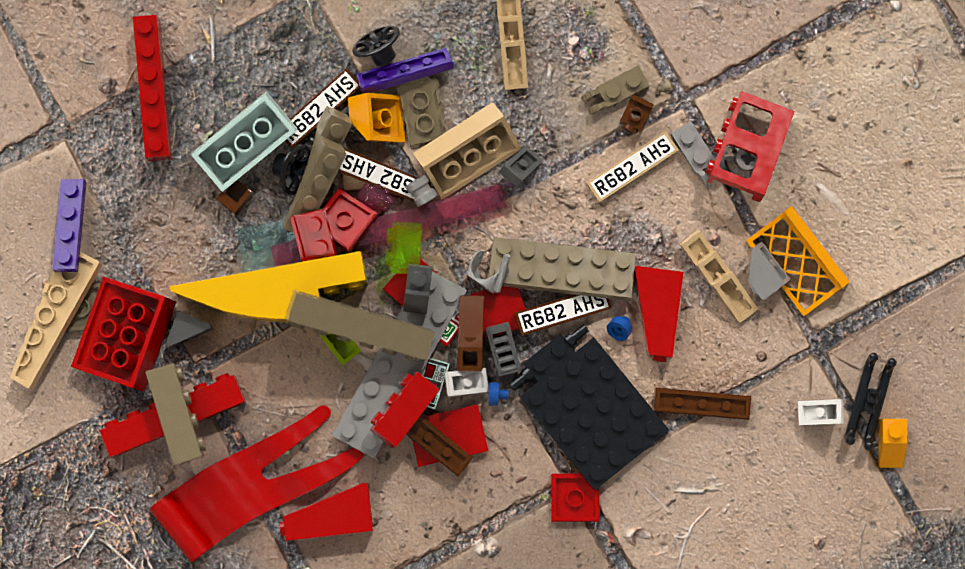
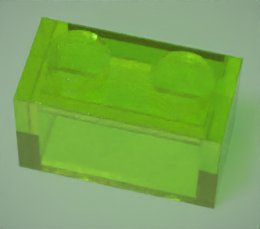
[386,221,422,274]

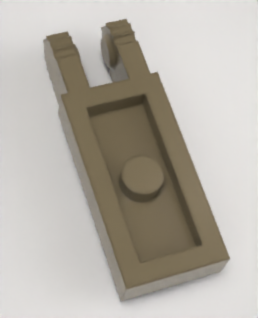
[581,65,650,115]

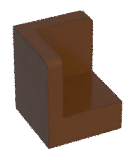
[216,180,255,216]

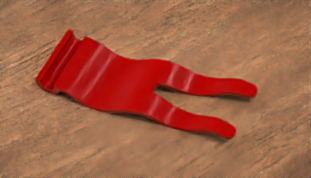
[149,405,364,564]

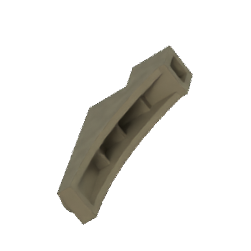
[282,106,352,233]

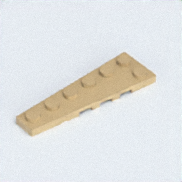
[10,252,103,390]

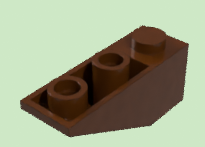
[458,295,484,371]

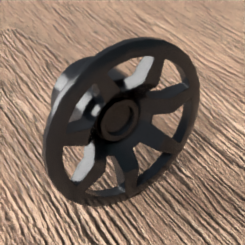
[352,26,400,66]
[272,144,311,195]

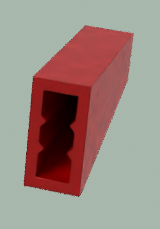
[634,266,684,362]
[280,483,373,541]

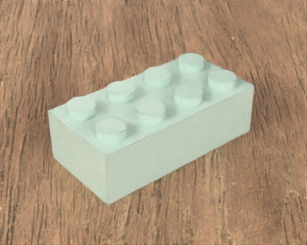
[191,91,297,192]

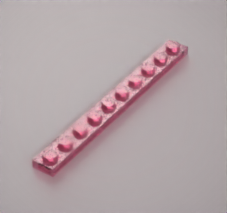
[270,184,507,267]

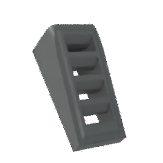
[485,322,521,376]

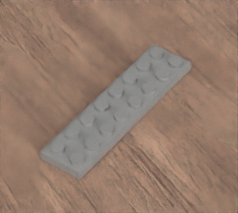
[332,271,467,458]

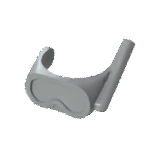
[466,250,511,294]

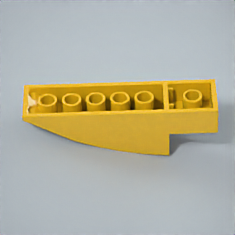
[170,251,368,322]

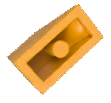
[878,419,907,468]

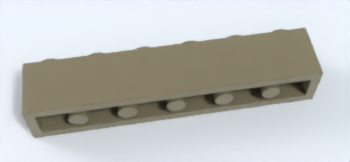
[285,290,435,362]

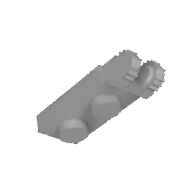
[670,121,715,189]

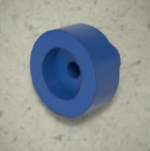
[607,316,632,341]
[489,382,508,407]

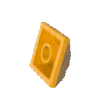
[348,93,406,143]

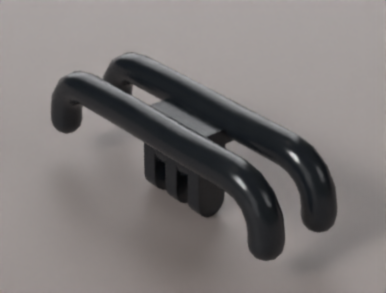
[845,353,897,451]

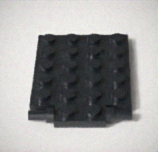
[509,324,669,491]

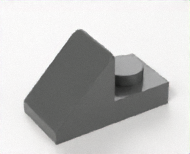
[500,145,543,188]
[403,264,433,314]

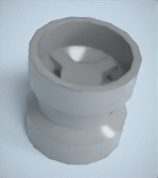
[405,175,438,207]

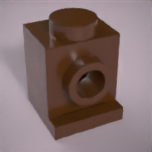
[619,94,654,134]

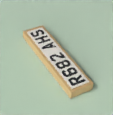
[586,131,679,203]

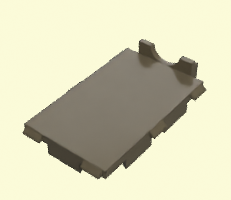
[396,76,446,148]

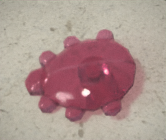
[357,183,394,215]

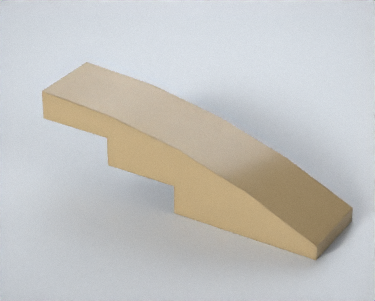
[496,0,528,90]
[679,230,758,323]

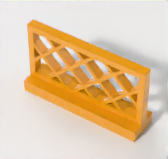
[746,206,850,316]

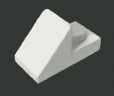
[445,368,489,397]
[798,399,844,425]

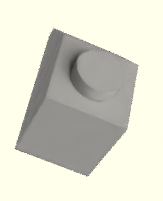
[748,242,791,300]

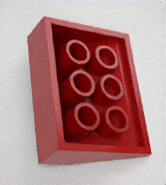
[71,276,176,392]

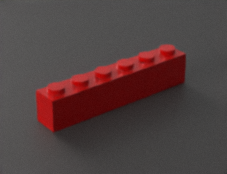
[133,14,172,162]
[99,373,247,458]

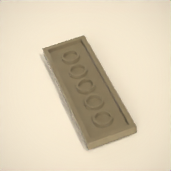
[489,237,636,301]

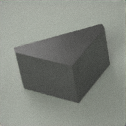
[166,312,214,349]

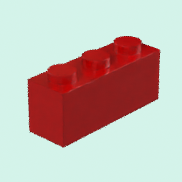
[370,372,440,448]

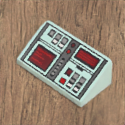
[421,358,450,410]

